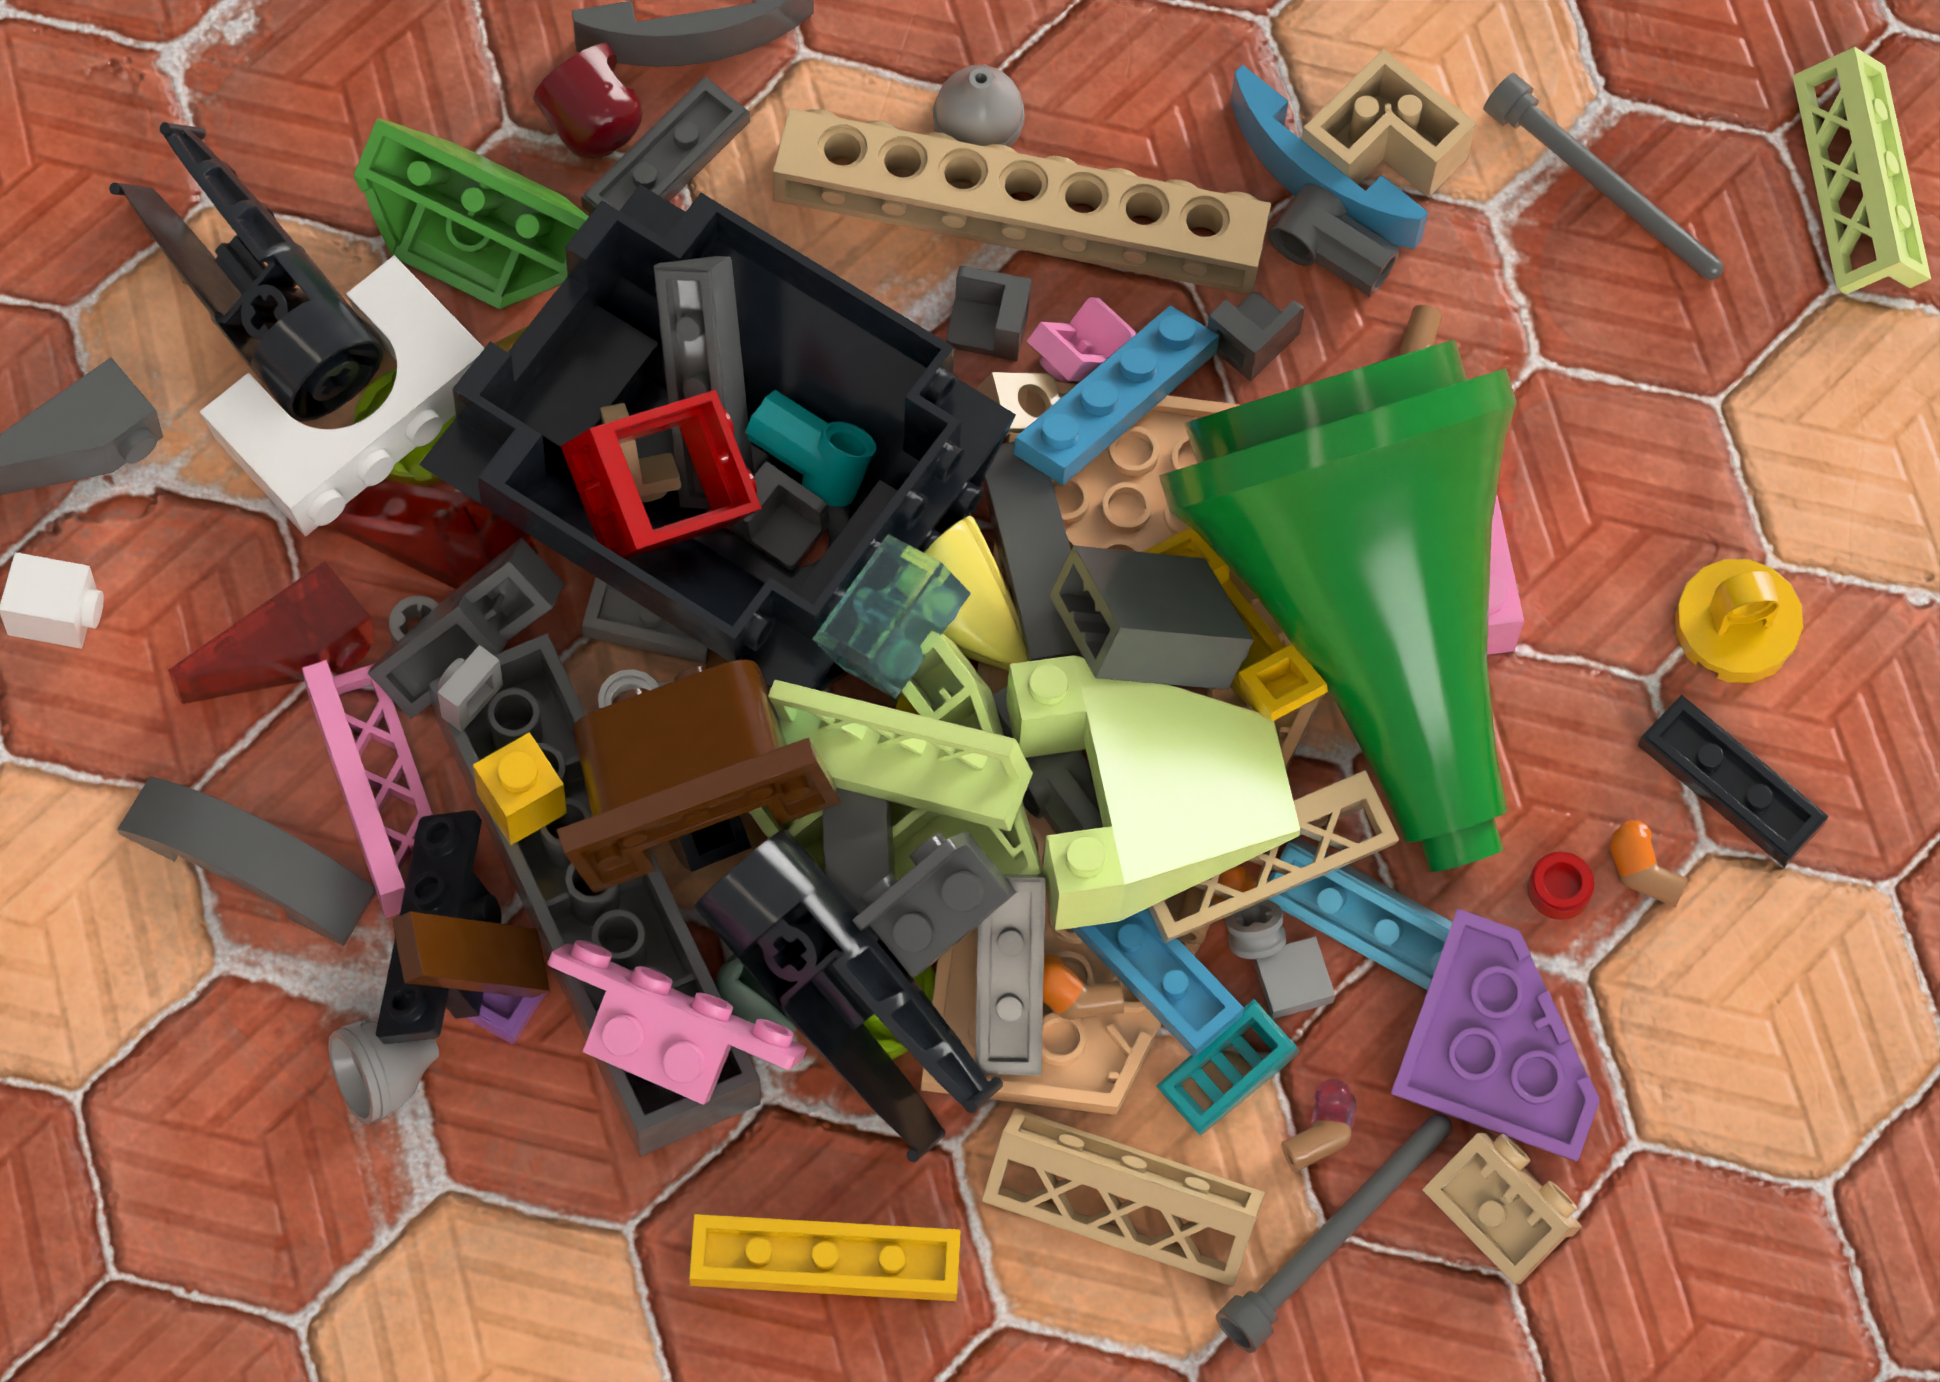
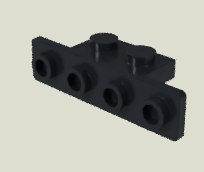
[376,810,502,1044]

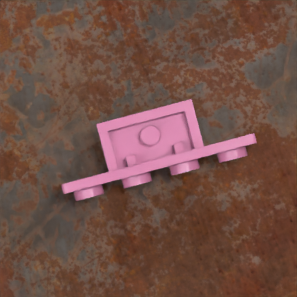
[547,940,807,1105]

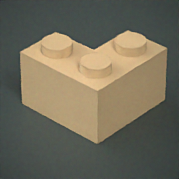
[1301,49,1476,197]

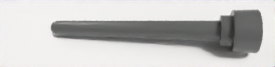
[1483,73,1724,280]
[1216,1114,1452,1353]

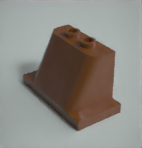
[557,660,841,893]

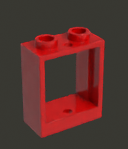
[561,390,762,560]

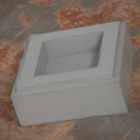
[1252,936,1336,1019]

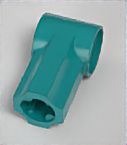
[745,390,876,507]

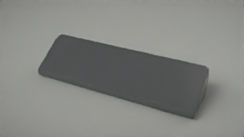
[654,256,754,509]

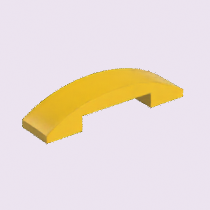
[1143,527,1328,721]

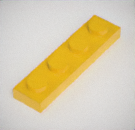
[689,1214,961,1301]

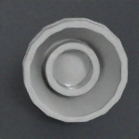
[933,64,1025,148]
[328,1020,439,1125]

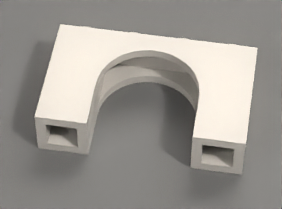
[200,255,484,537]

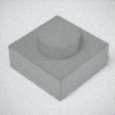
[437,645,503,732]

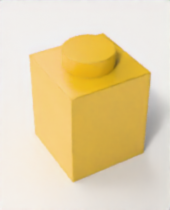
[473,732,567,845]

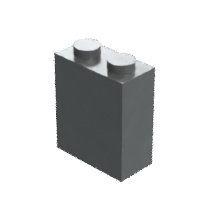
[1049,545,1253,690]

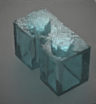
[812,534,971,699]

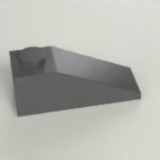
[0,358,163,495]

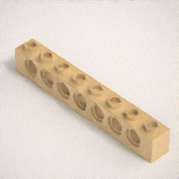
[773,108,1271,295]

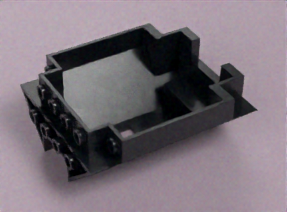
[419,184,1016,691]

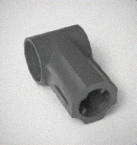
[1268,183,1400,297]

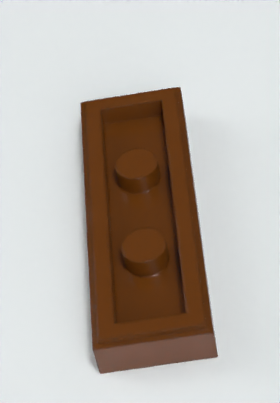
[392,912,550,998]

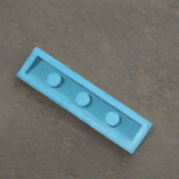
[1267,837,1452,991]

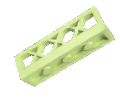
[1793,47,1931,294]
[768,680,1033,831]

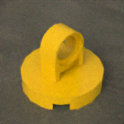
[1675,559,1803,683]

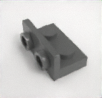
[852,831,1017,978]

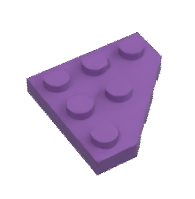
[1391,908,1600,1162]

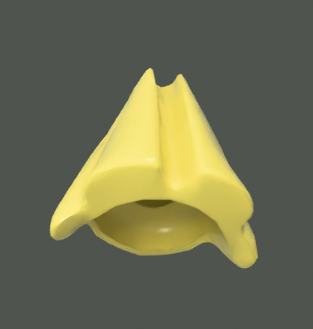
[897,516,1028,672]

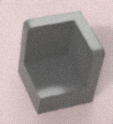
[946,266,1032,361]
[1207,292,1305,382]
[731,461,830,570]

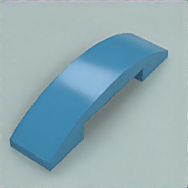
[1230,64,1428,249]

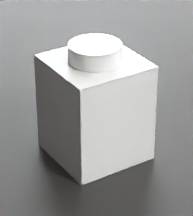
[0,552,104,649]

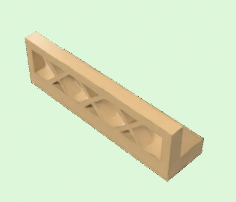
[1148,770,1399,943]
[982,1108,1265,1287]

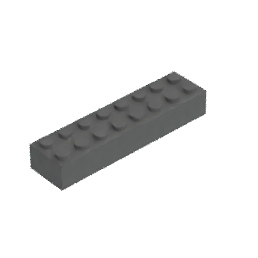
[428,633,761,1157]

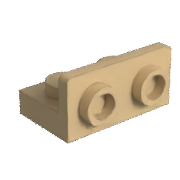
[1422,1133,1582,1285]

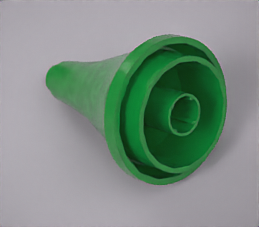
[1159,339,1517,872]

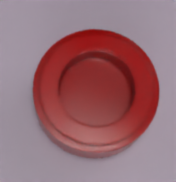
[1527,852,1595,920]

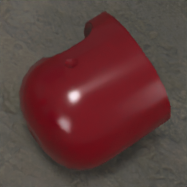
[533,42,643,159]

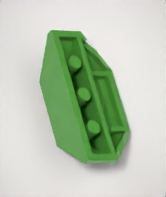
[353,119,589,309]

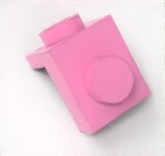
[1027,297,1136,383]

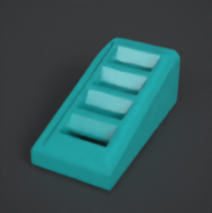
[1156,999,1301,1136]

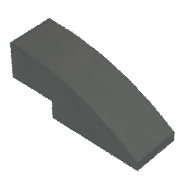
[368,538,565,719]

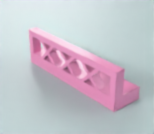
[302,660,433,918]

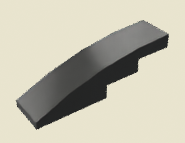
[983,442,1084,661]

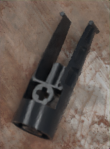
[109,122,384,422]
[694,828,1003,1162]

